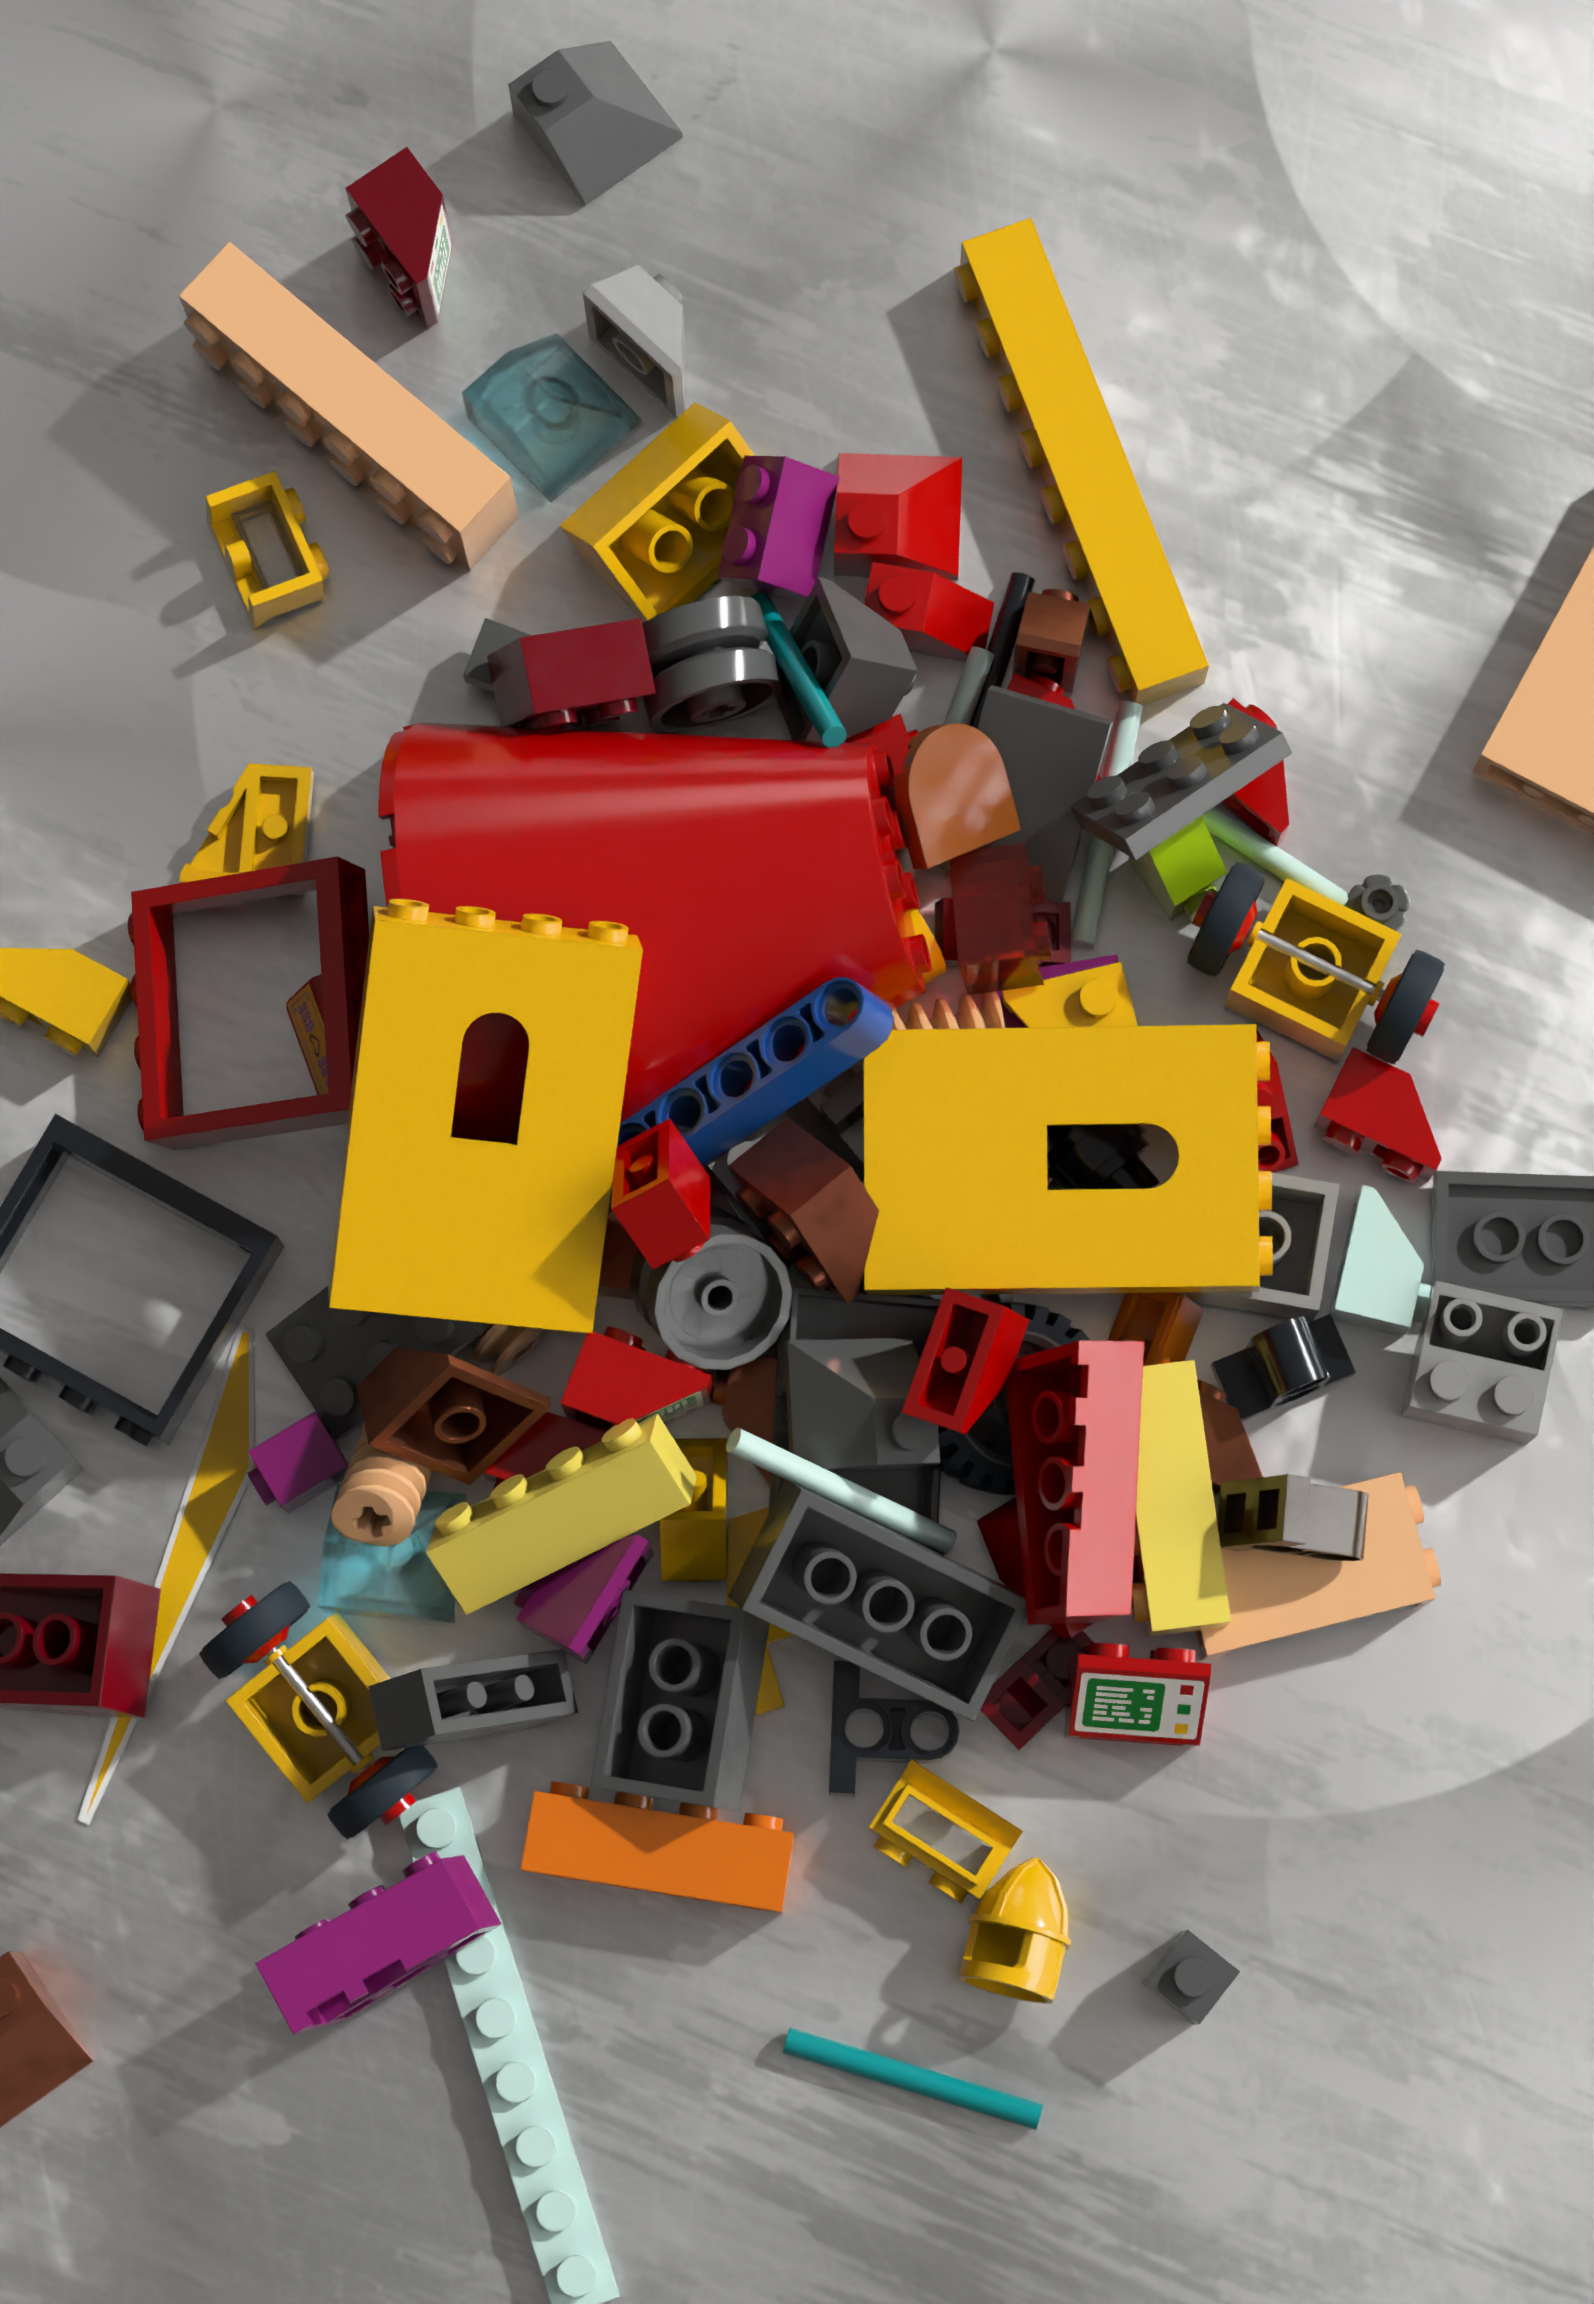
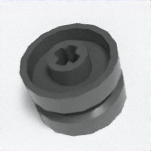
[642,596,783,732]
[630,1208,793,1370]

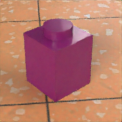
[247,1411,349,1513]

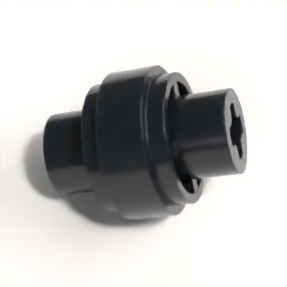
[1047,1124,1160,1190]

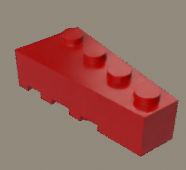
[1006,1340,1144,1625]

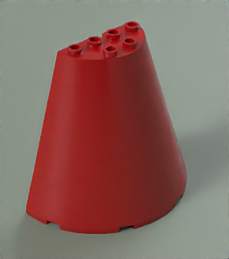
[378,723,932,1144]

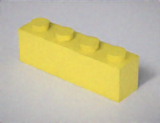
[1131,1360,1231,1637]
[426,1413,697,1615]

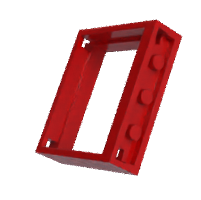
[127,856,369,1150]

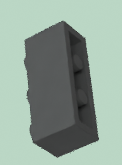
[368,1649,578,1752]

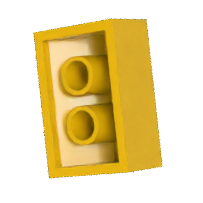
[559,402,754,622]

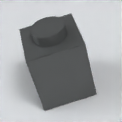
[1142,1929,1240,2025]

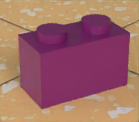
[718,455,840,599]

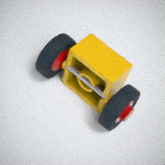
[1187,862,1445,1065]
[199,1581,438,1840]

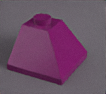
[514,1534,654,1665]

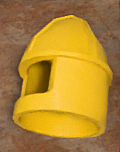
[958,1857,1071,2004]

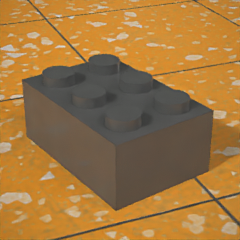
[590,1590,770,1811]

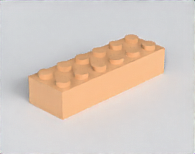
[179,241,519,570]

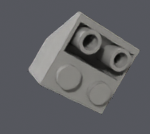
[1401,1281,1563,1445]

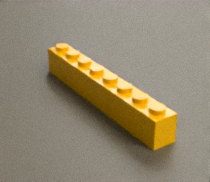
[954,218,1209,706]

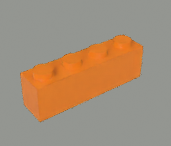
[521,1781,795,1914]

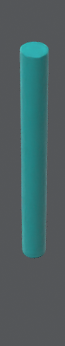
[750,592,847,748]
[783,2028,1043,2130]

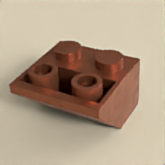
[728,1117,879,1304]

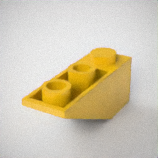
[0,948,133,1057]

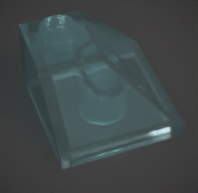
[462,333,641,503]
[318,1484,467,1624]

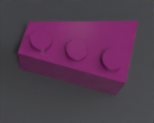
[255,1852,502,2034]

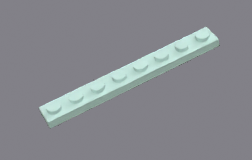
[399,1787,620,2304]

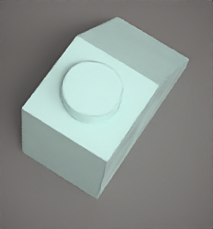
[1329,1185,1431,1337]

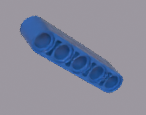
[617,977,894,1167]

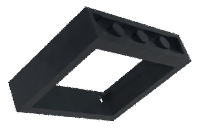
[0,1113,284,1447]

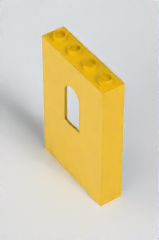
[328,899,643,1333]
[864,1024,1273,1296]

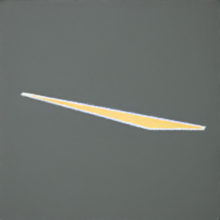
[77,1323,255,1825]

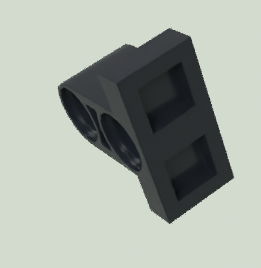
[1210,1314,1356,1422]
[829,1660,960,1797]

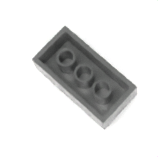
[728,1480,1027,1722]

